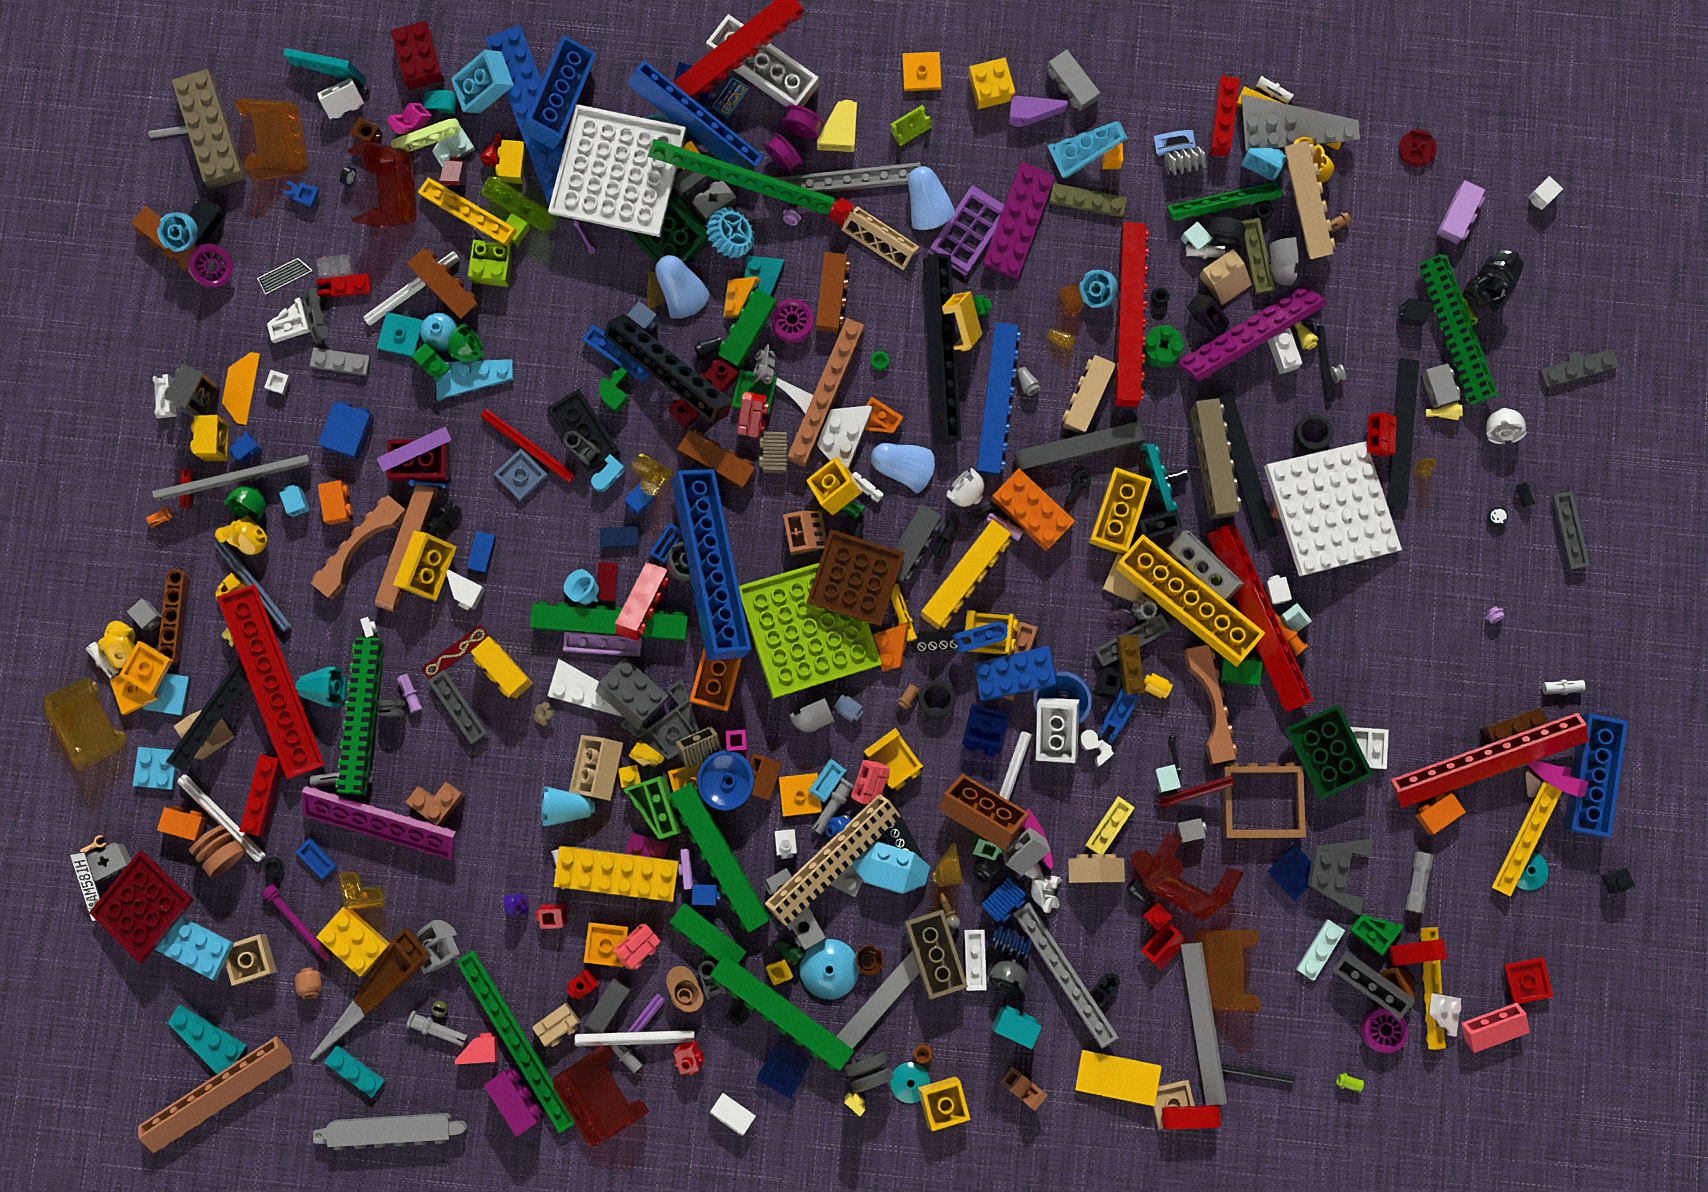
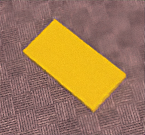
[1075,1050,1162,1106]

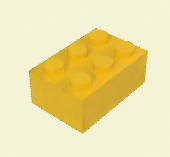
[393,531,457,601]
[471,636,533,699]
[316,906,390,977]

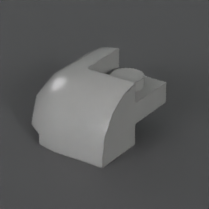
[1269,237,1299,286]
[789,698,834,732]
[416,920,460,974]

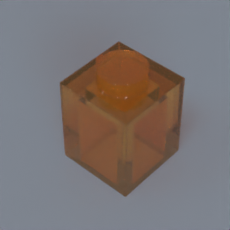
[1057,283,1084,315]

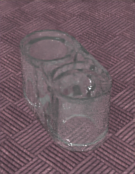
[316,255,354,279]

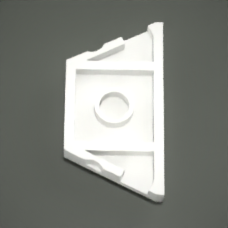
[817,406,873,469]

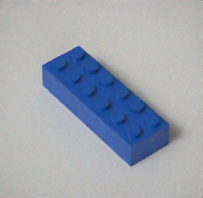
[520,35,597,149]
[1564,713,1628,838]

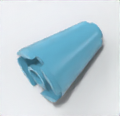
[541,787,595,826]

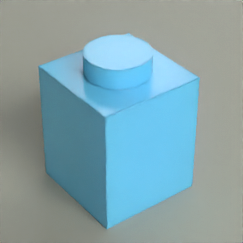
[279,485,310,517]

